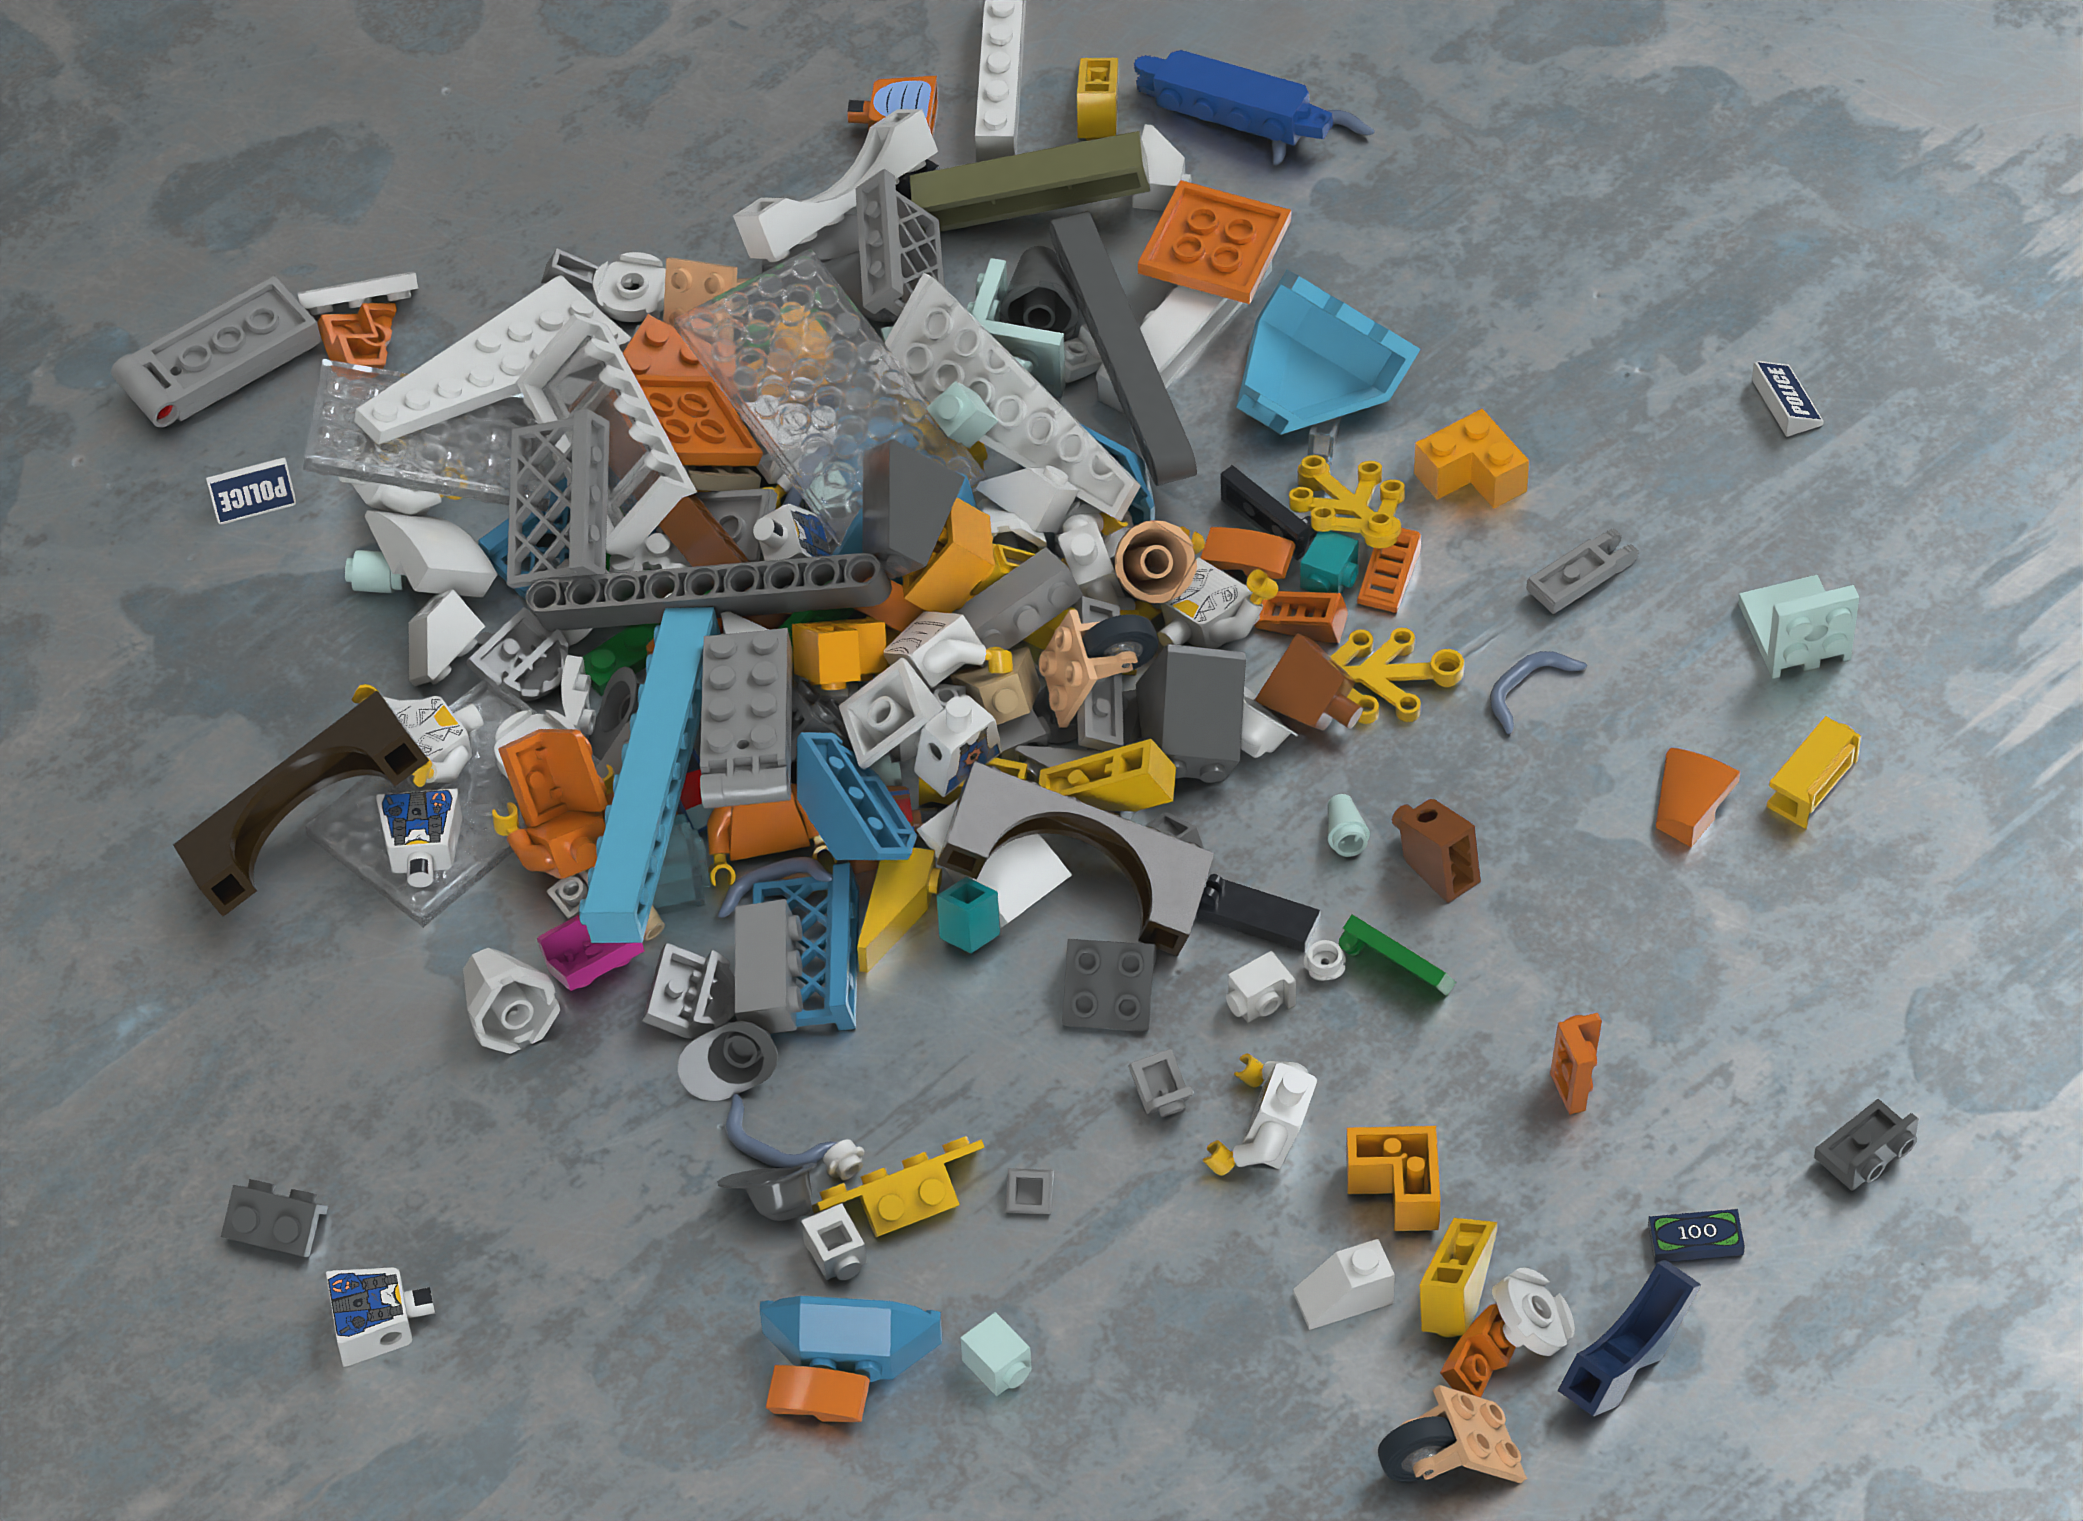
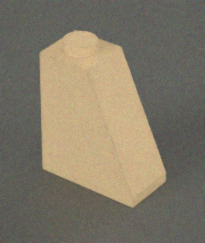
[950,646,1041,725]

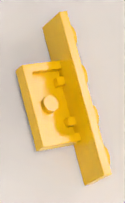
[811,1136,985,1238]

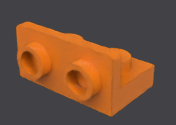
[1550,1013,1602,1115]

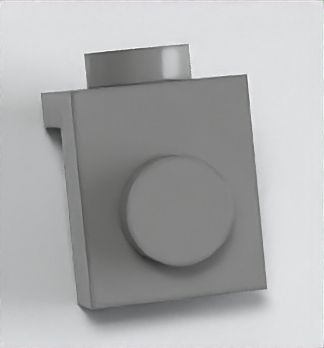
[1128,1048,1194,1117]

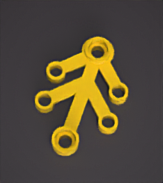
[1289,455,1405,548]
[1330,627,1464,724]

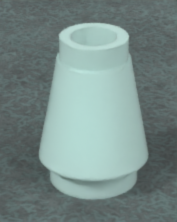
[1328,794,1370,857]

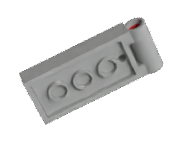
[111,275,321,427]
[700,628,793,809]

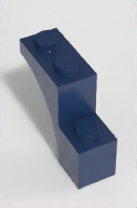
[1557,1260,1701,1416]

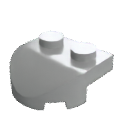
[466,607,569,702]
[642,943,735,1039]

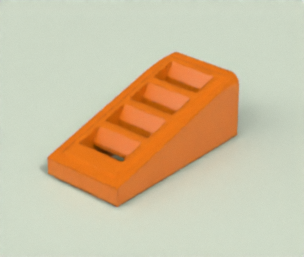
[1357,527,1421,613]
[1254,591,1348,643]

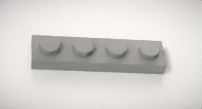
[1075,596,1124,751]

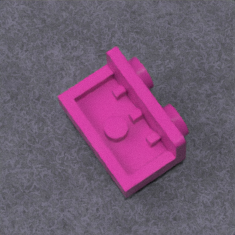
[537,915,645,991]

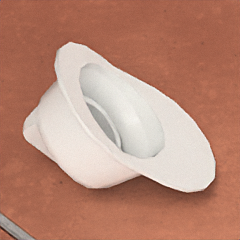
[1241,686,1298,758]

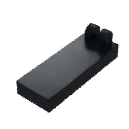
[1220,465,1318,561]
[1197,874,1320,952]

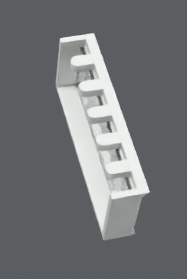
[516,313,697,559]

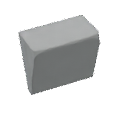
[1006,1168,1054,1215]

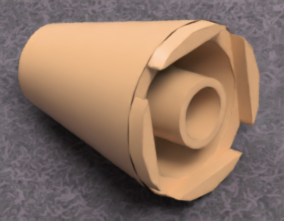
[1114,520,1197,604]

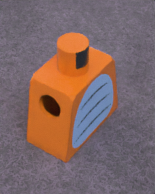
[847,76,938,136]

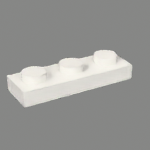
[298,271,418,315]

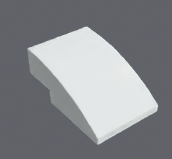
[365,510,497,597]
[917,799,1072,928]

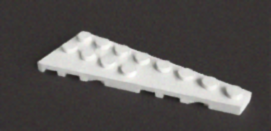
[866,273,1141,521]
[354,275,631,445]

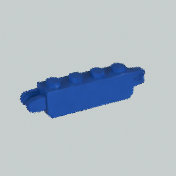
[1134,50,1333,146]

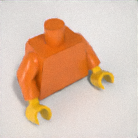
[492,764,615,879]
[707,783,837,887]

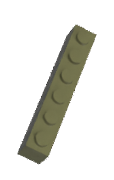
[910,131,1150,234]

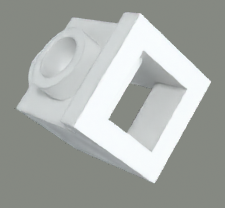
[1226,951,1296,1023]
[801,1203,867,1280]

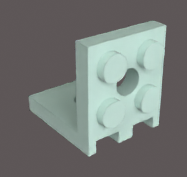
[967,258,1066,398]
[1738,575,1859,679]

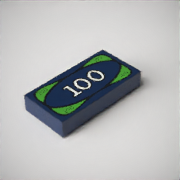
[1648,1209,1745,1263]

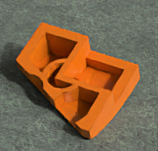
[317,303,397,386]
[1656,748,1740,848]

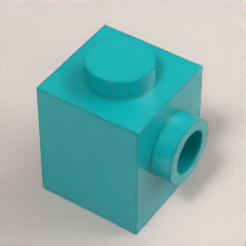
[1300,530,1359,594]
[937,877,1000,953]

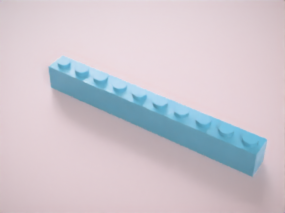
[579,607,721,943]

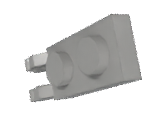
[1526,528,1639,614]

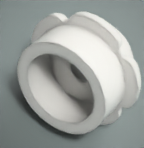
[1304,940,1346,981]
[823,1139,865,1180]

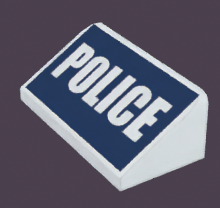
[1752,361,1824,437]
[206,457,296,524]

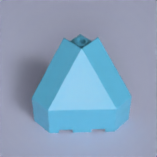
[1236,269,1421,435]

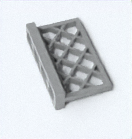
[855,169,944,317]
[507,409,610,589]

